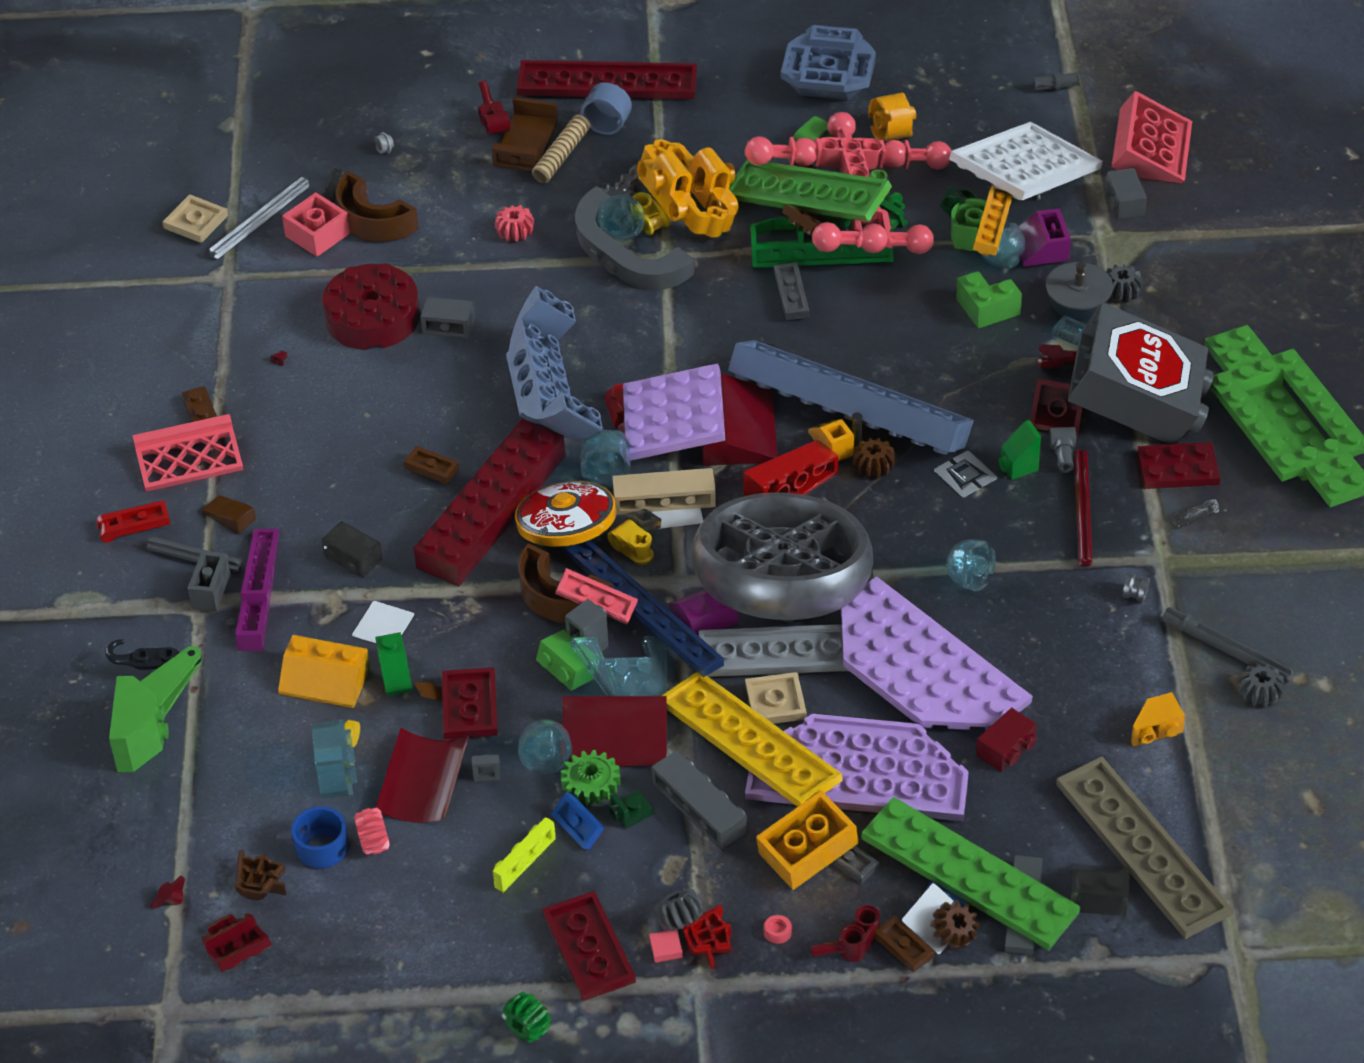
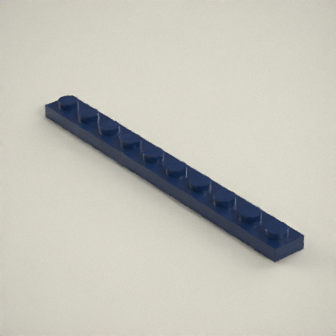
[557,540,724,677]

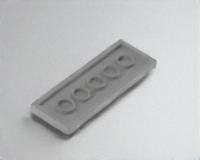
[699,624,849,677]

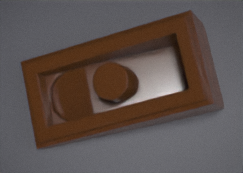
[202,495,256,534]

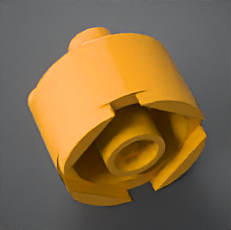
[868,92,916,142]

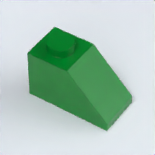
[999,420,1041,480]
[375,632,412,696]

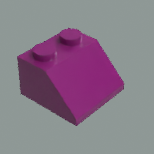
[669,589,738,636]

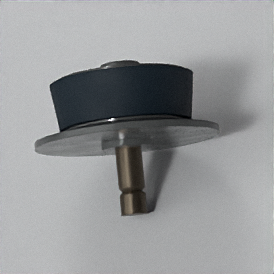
[1046,262,1113,320]

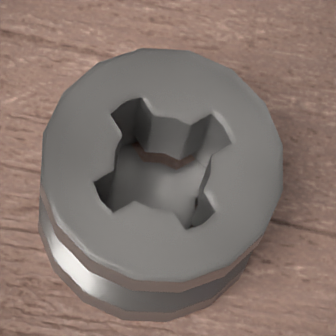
[1122,573,1150,603]

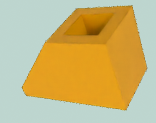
[808,419,854,462]
[1131,692,1185,746]

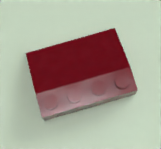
[702,374,778,466]

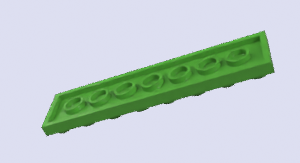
[729,159,892,222]
[861,796,1080,951]

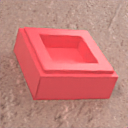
[649,929,683,963]

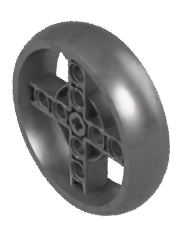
[692,493,873,620]

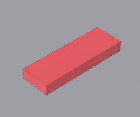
[555,568,638,624]

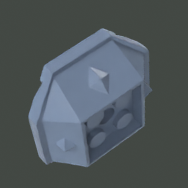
[781,25,876,101]

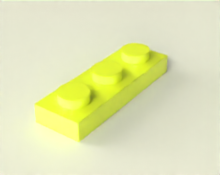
[493,817,556,893]

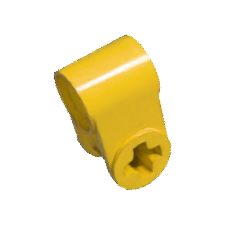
[632,192,671,236]
[607,519,654,565]

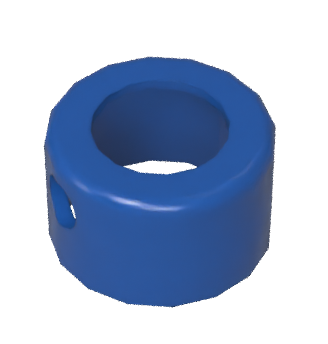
[291,806,349,869]

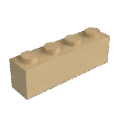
[612,468,716,515]

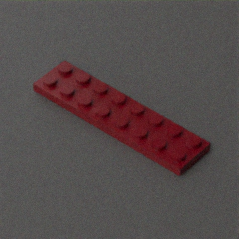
[517,60,697,99]

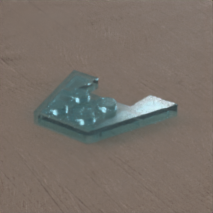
[570,636,668,696]

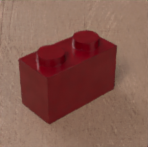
[976,707,1037,773]

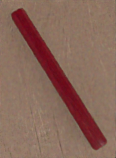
[1074,450,1093,567]

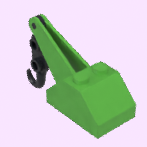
[105,639,202,772]

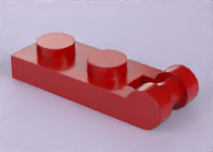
[96,500,170,543]

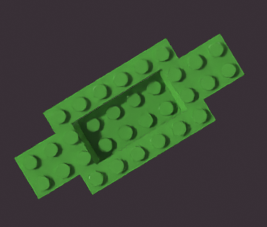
[1204,325,1364,507]

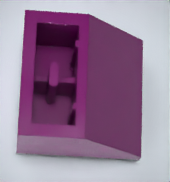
[1012,208,1071,267]

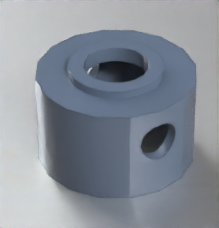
[581,83,632,135]

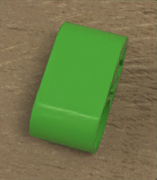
[793,116,832,142]

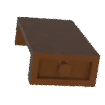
[492,97,558,172]

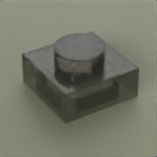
[625,508,662,532]

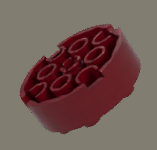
[322,263,420,350]

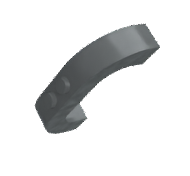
[575,186,694,290]

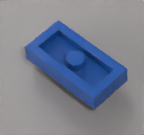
[551,793,604,849]

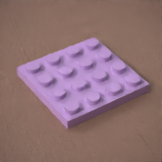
[623,363,725,461]

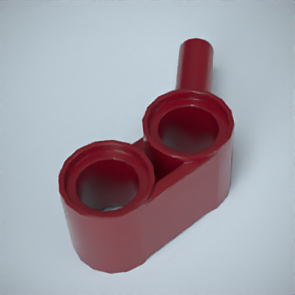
[478,80,511,135]
[810,905,880,962]

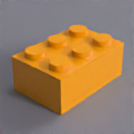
[756,790,858,890]

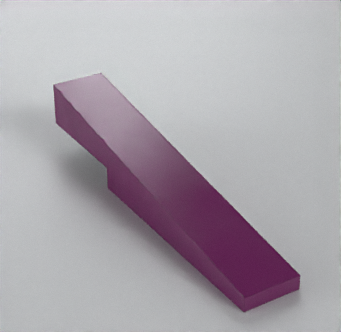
[235,529,280,651]

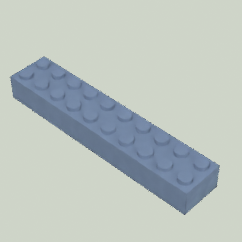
[728,340,974,454]

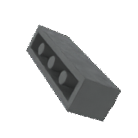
[652,750,747,850]

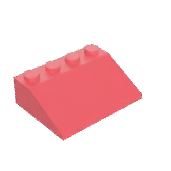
[1111,91,1192,184]

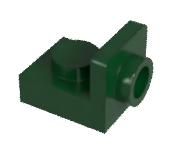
[940,187,980,218]
[609,790,653,829]

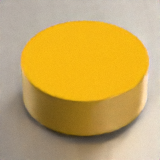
[341,720,360,748]

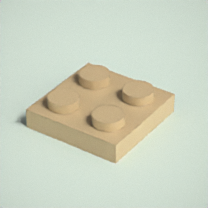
[163,194,228,243]
[745,672,807,724]

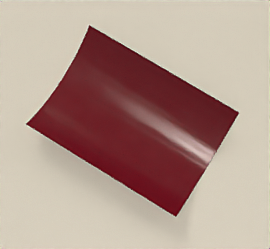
[561,696,667,766]
[376,727,470,823]

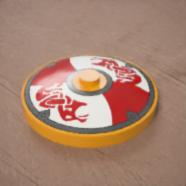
[515,481,617,547]

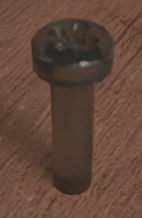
[852,413,865,448]

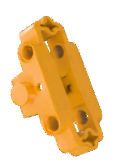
[637,139,738,237]

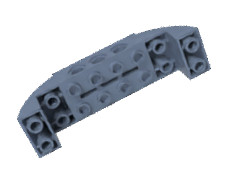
[506,286,603,440]

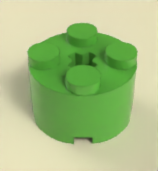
[951,199,987,251]

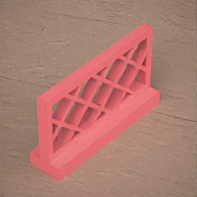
[132,414,244,492]

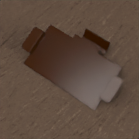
[414,681,443,701]

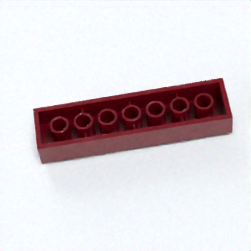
[414,419,566,587]

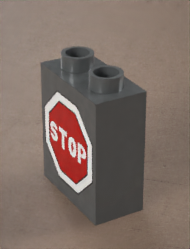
[1068,302,1214,444]

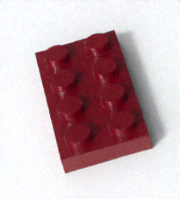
[542,891,636,1001]

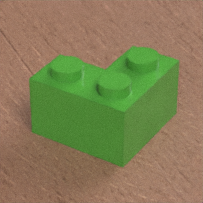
[956,271,1022,329]

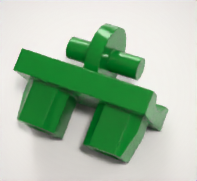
[880,192,908,229]

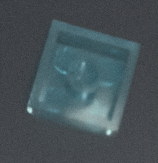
[311,719,358,799]

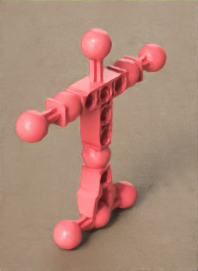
[745,112,952,254]

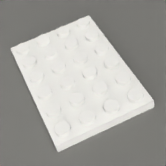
[949,122,1103,200]

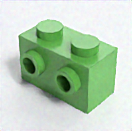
[536,630,599,691]

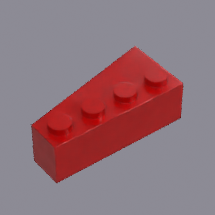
[743,440,838,496]

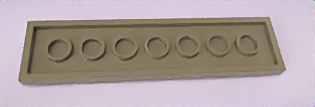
[1056,757,1232,939]

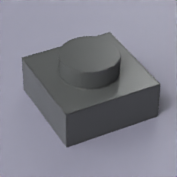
[472,754,501,782]

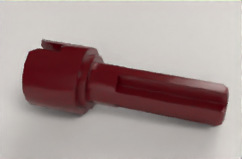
[1038,344,1077,369]

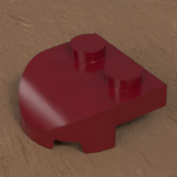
[202,913,272,972]

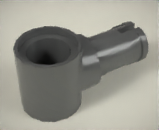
[1049,427,1076,473]

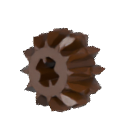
[853,438,895,479]
[930,900,980,950]

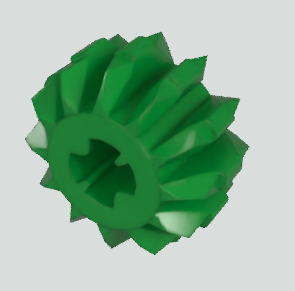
[502,991,552,1043]

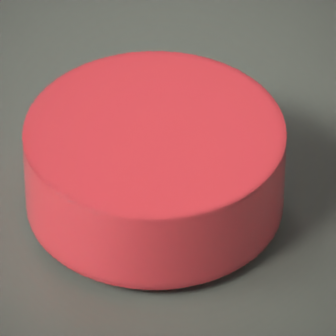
[764,915,792,944]

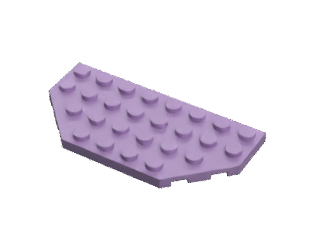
[840,576,1033,730]
[745,714,969,821]

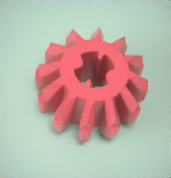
[494,205,534,242]
[354,807,390,855]

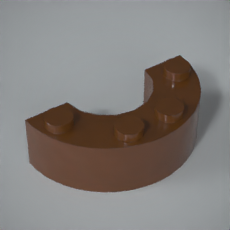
[336,171,419,242]
[518,543,613,623]

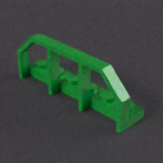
[750,215,893,268]

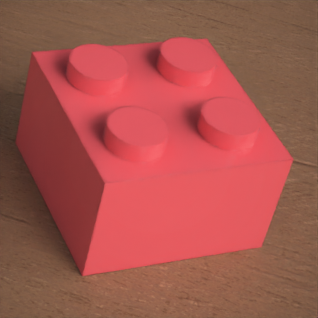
[282,192,351,257]

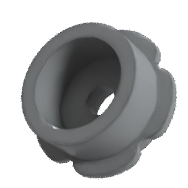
[374,132,394,154]

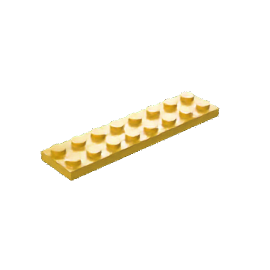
[661,672,842,807]

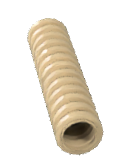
[532,115,590,183]

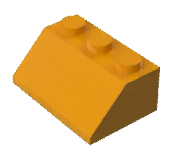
[278,635,370,709]

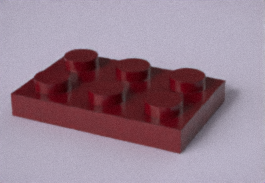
[1137,442,1220,489]
[442,667,498,739]

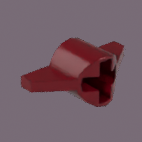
[149,875,185,909]

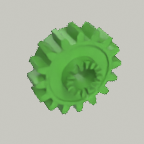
[561,750,621,805]

